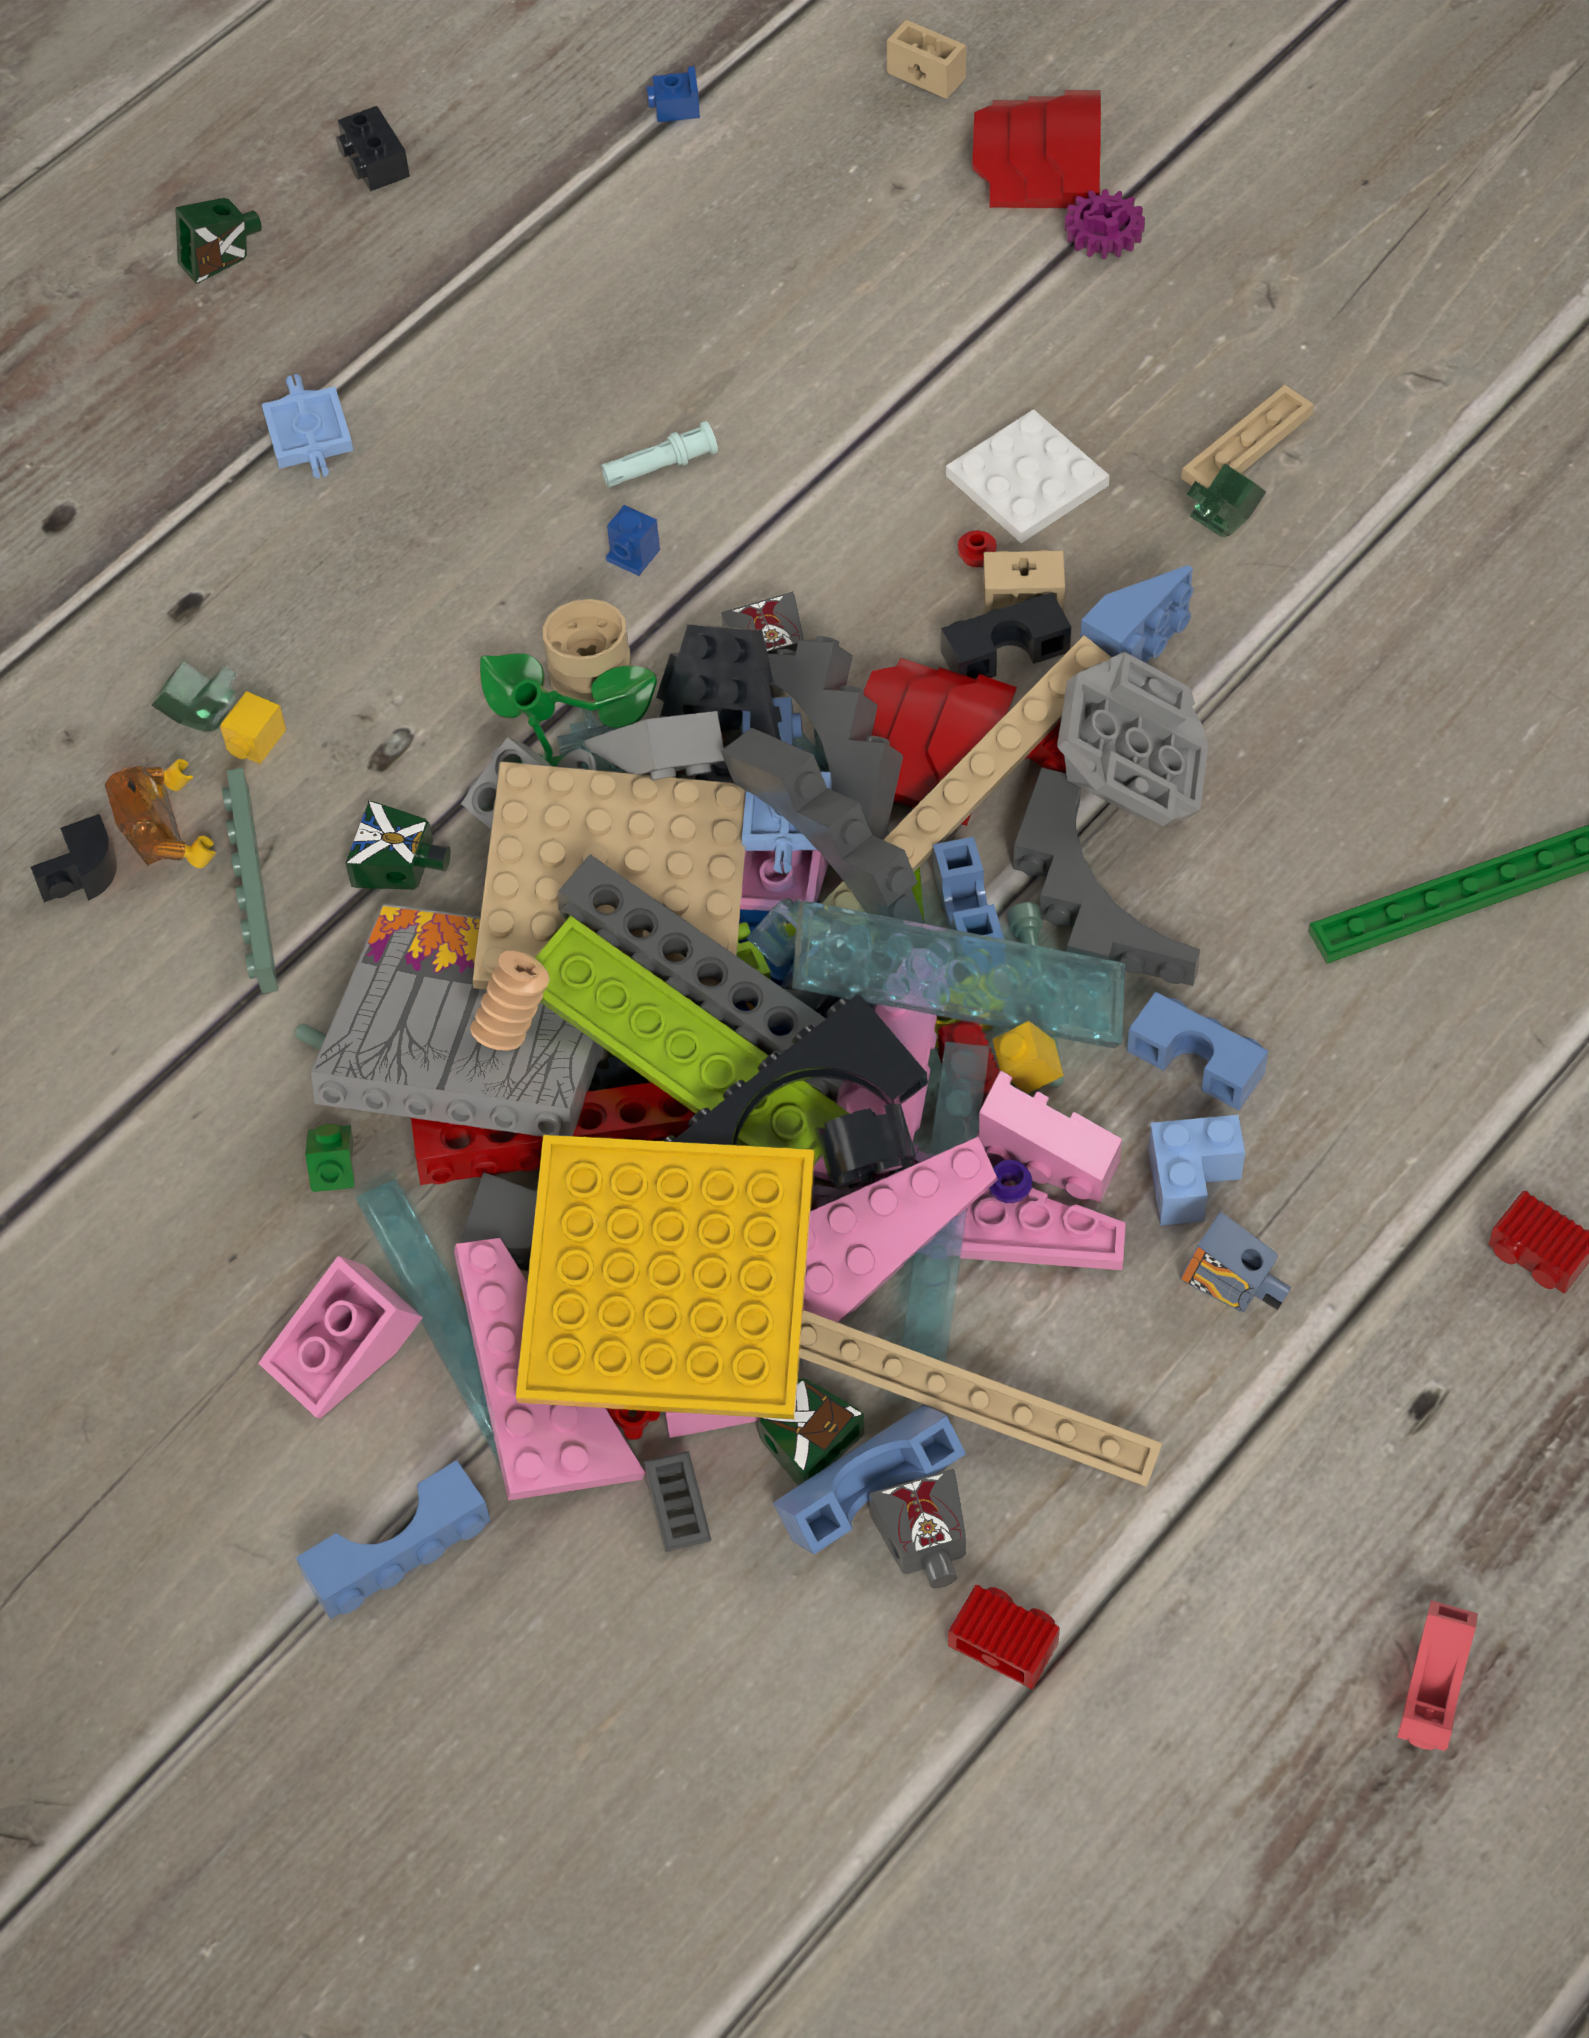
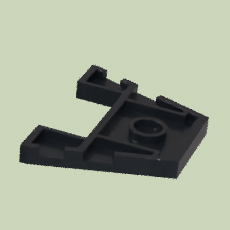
[659,624,787,743]

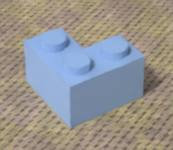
[1148,1115,1245,1226]

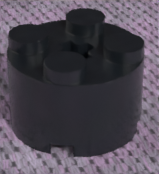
[815,1104,916,1189]

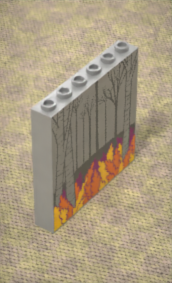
[311,904,603,1136]

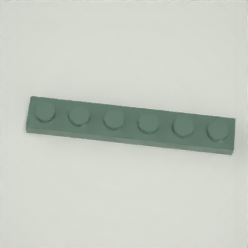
[222,768,279,994]

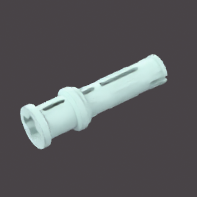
[601,421,718,488]

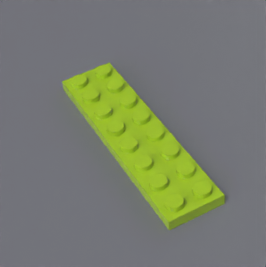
[535,915,850,1166]

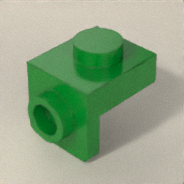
[305,1124,355,1192]

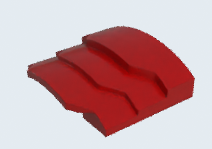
[972,90,1101,209]
[864,658,1017,826]

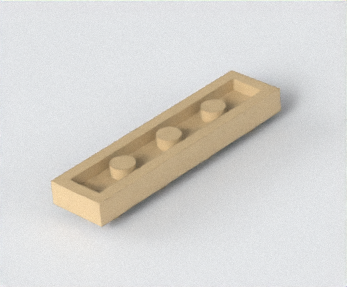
[1181,385,1314,499]

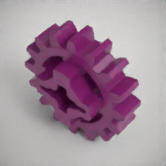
[1065,189,1145,259]

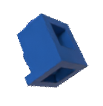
[647,66,700,122]
[606,505,660,576]

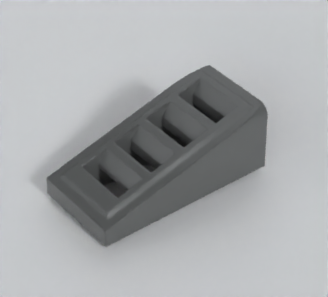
[643,1451,712,1552]

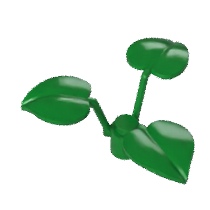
[480,653,657,767]

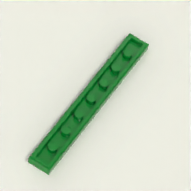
[1308,824,1589,964]

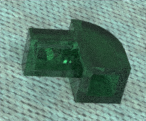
[1187,464,1266,537]
[151,661,237,732]

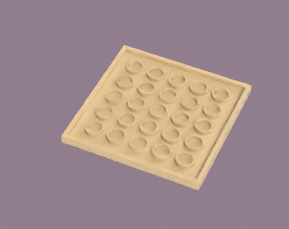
[473,762,746,989]

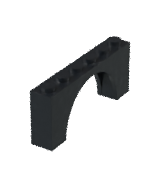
[662,993,928,1145]

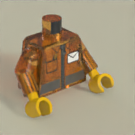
[105,759,216,868]

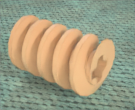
[470,950,550,1051]

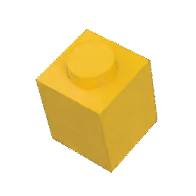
[220,691,286,764]
[992,1021,1064,1094]

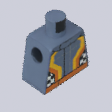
[1180,1212,1292,1312]

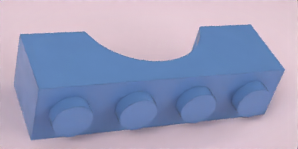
[773,1404,966,1554]
[295,1460,490,1619]

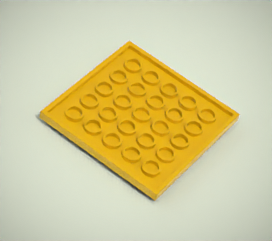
[516,1135,815,1420]

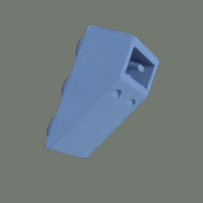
[1080,565,1194,663]

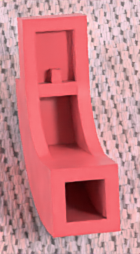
[1397,1600,1478,1751]

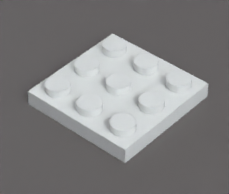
[946,409,1110,543]

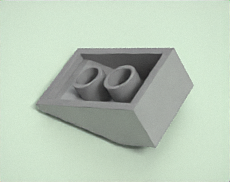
[585,711,725,780]

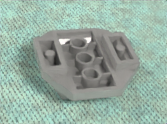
[1057,652,1208,826]

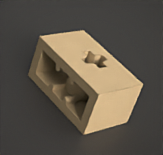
[887,20,966,99]
[984,550,1065,614]

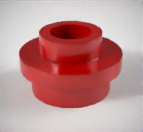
[958,530,997,568]

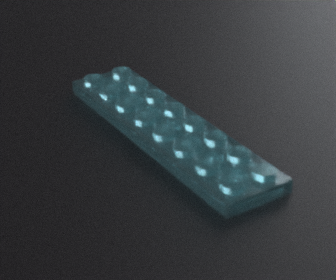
[793,901,1125,1049]

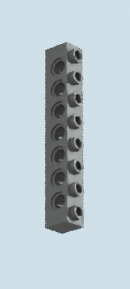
[558,854,853,1104]

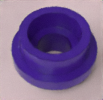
[988,1160,1032,1203]

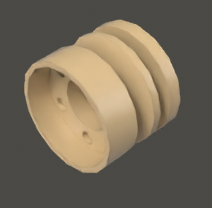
[542,599,632,703]

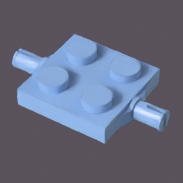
[262,374,354,479]
[742,772,832,873]

